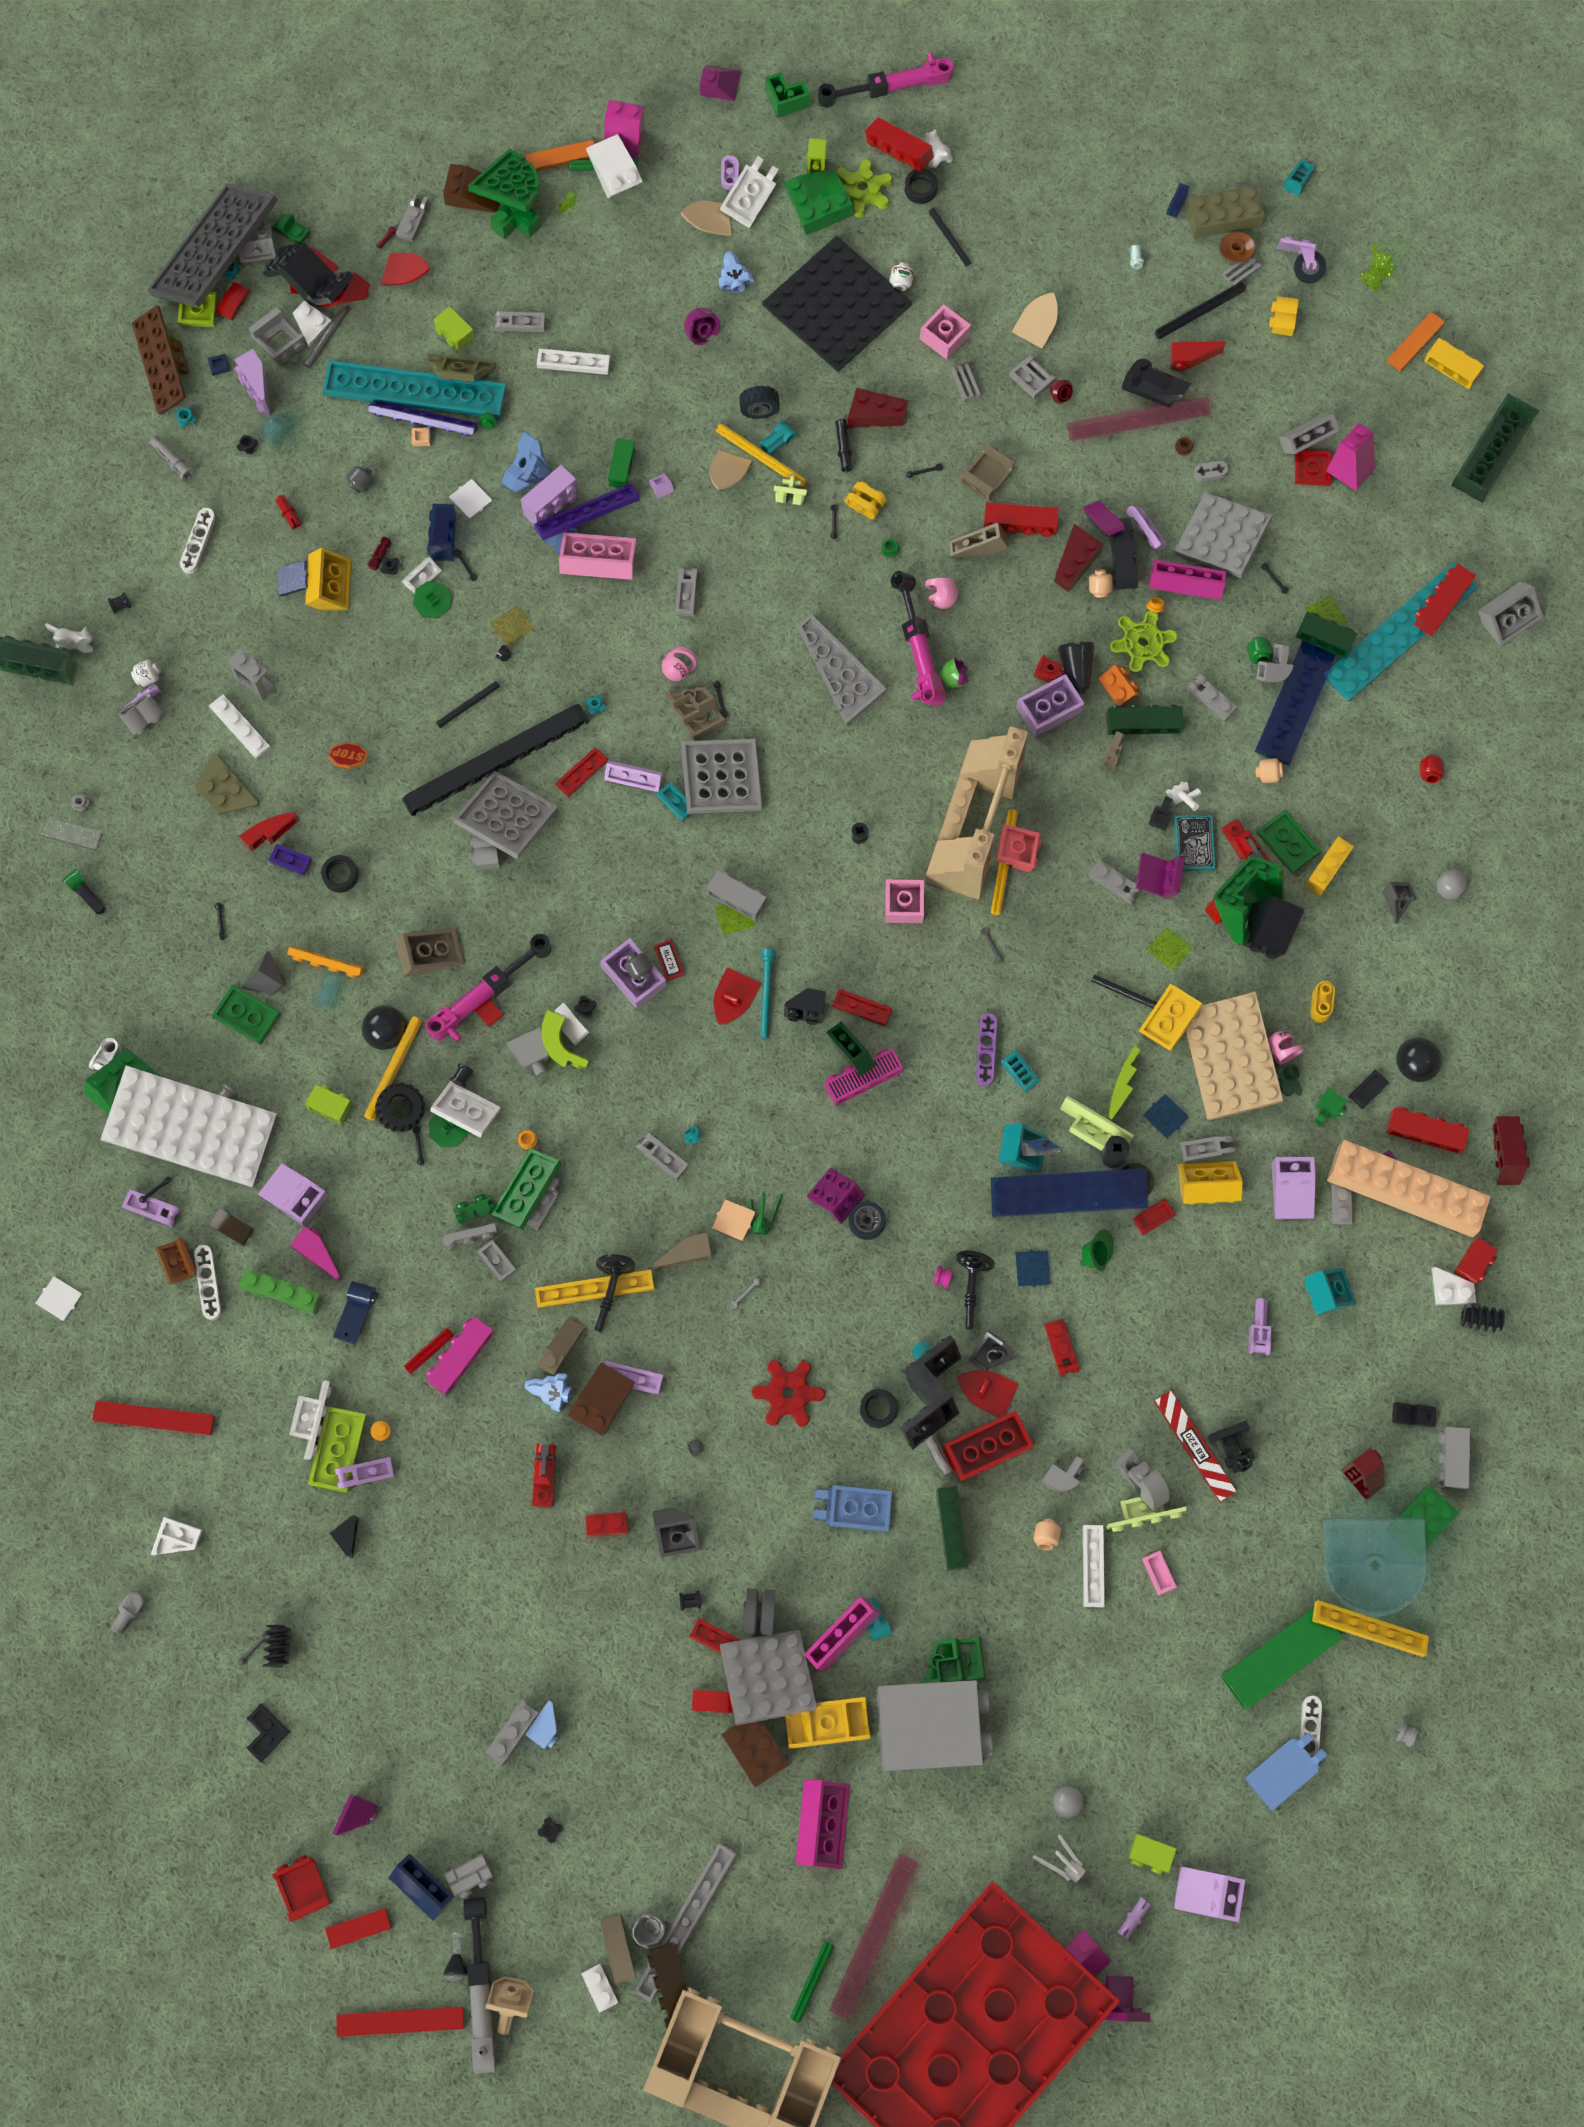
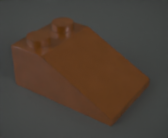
[443,163,499,213]
[568,1362,635,1436]

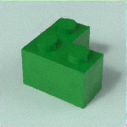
[765,72,810,118]
[490,204,541,239]

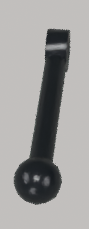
[906,463,943,478]
[830,504,838,539]
[454,549,477,581]
[1261,563,1288,594]
[713,681,728,717]
[215,902,224,940]
[413,1126,424,1165]
[139,1177,172,1203]

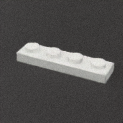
[537,349,610,375]
[209,694,271,759]
[1082,1525,1104,1607]

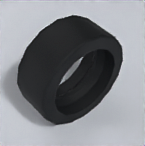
[904,169,938,204]
[321,855,359,893]
[860,1389,898,1428]

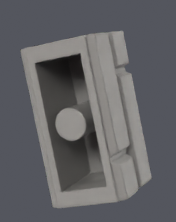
[445,1854,494,1899]

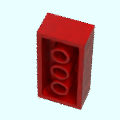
[943,1411,1034,1483]

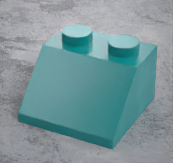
[999,1123,1047,1172]
[1304,1268,1356,1315]

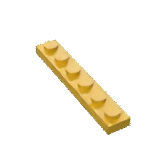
[535,1270,654,1308]
[1312,1600,1429,1657]

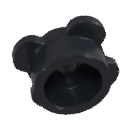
[237,435,258,455]
[380,557,400,575]
[574,996,597,1018]
[538,1818,562,1843]

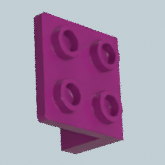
[1136,853,1184,899]
[807,1168,865,1224]
[1105,1976,1150,2022]

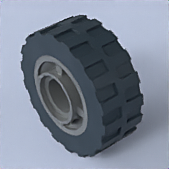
[739,386,780,419]

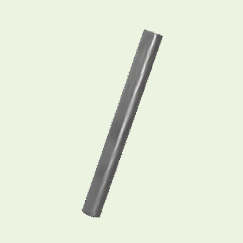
[304,308,347,368]

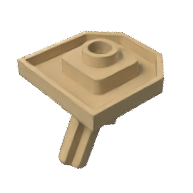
[485,1976,534,2035]

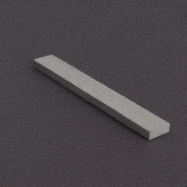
[633,1843,737,2003]

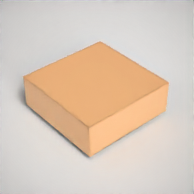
[412,427,430,446]

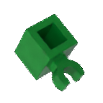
[1314,1087,1348,1125]

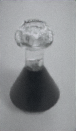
[443,1932,468,1982]

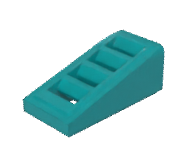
[1283,159,1316,196]
[1001,1050,1040,1093]

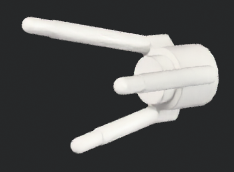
[1033,1834,1086,1883]

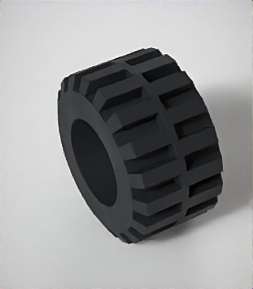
[375,1082,425,1133]

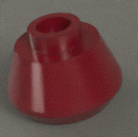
[1050,380,1073,404]

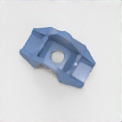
[501,431,551,493]

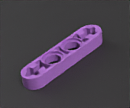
[976,1013,997,1087]

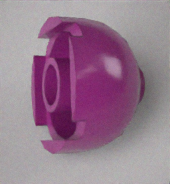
[684,308,720,345]

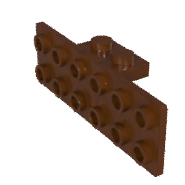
[132,305,189,414]

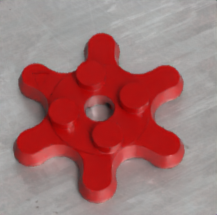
[751,1360,825,1427]

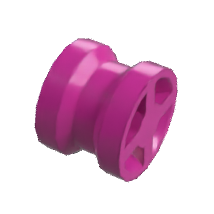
[933,1265,953,1289]

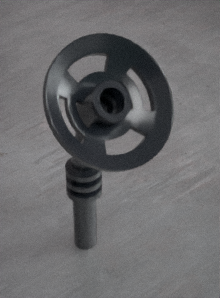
[956,1250,995,1329]
[594,1254,635,1332]

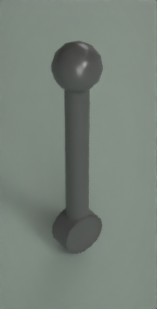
[981,928,1003,963]
[238,1632,270,1666]

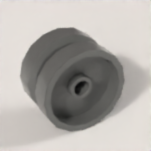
[743,1588,775,1635]

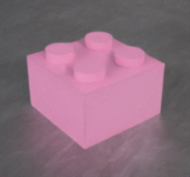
[920,304,971,360]
[885,879,924,923]

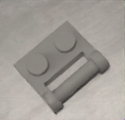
[1009,354,1057,399]

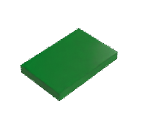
[1256,809,1322,874]
[212,985,281,1045]

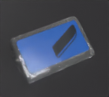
[1021,1138,1062,1156]

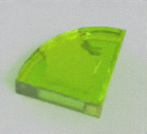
[558,191,576,213]

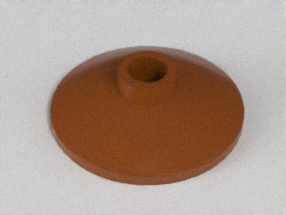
[1219,232,1255,262]

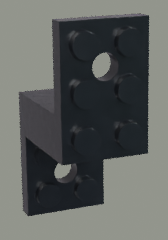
[263,242,354,306]
[900,1335,962,1450]

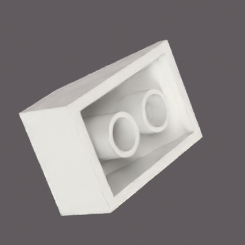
[586,134,642,199]

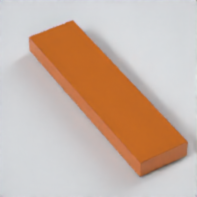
[525,140,594,171]
[1386,312,1445,372]

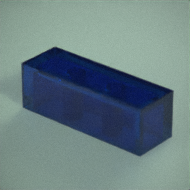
[1166,183,1190,218]

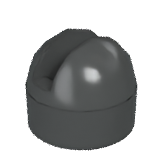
[687,1440,704,1457]

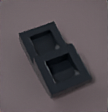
[1392,1402,1436,1427]

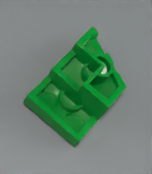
[922,1637,986,1684]

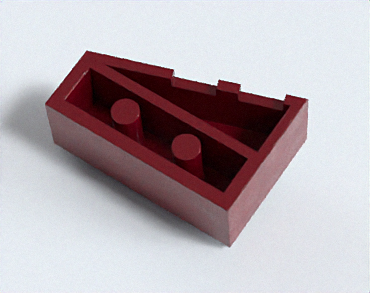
[1341,1447,1384,1501]

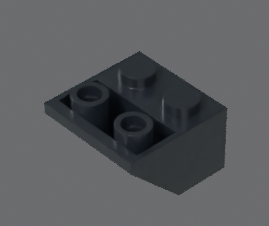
[784,988,826,1025]

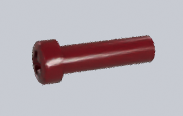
[376,226,397,249]

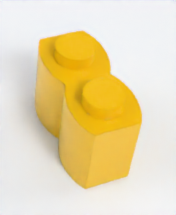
[1269,296,1298,336]

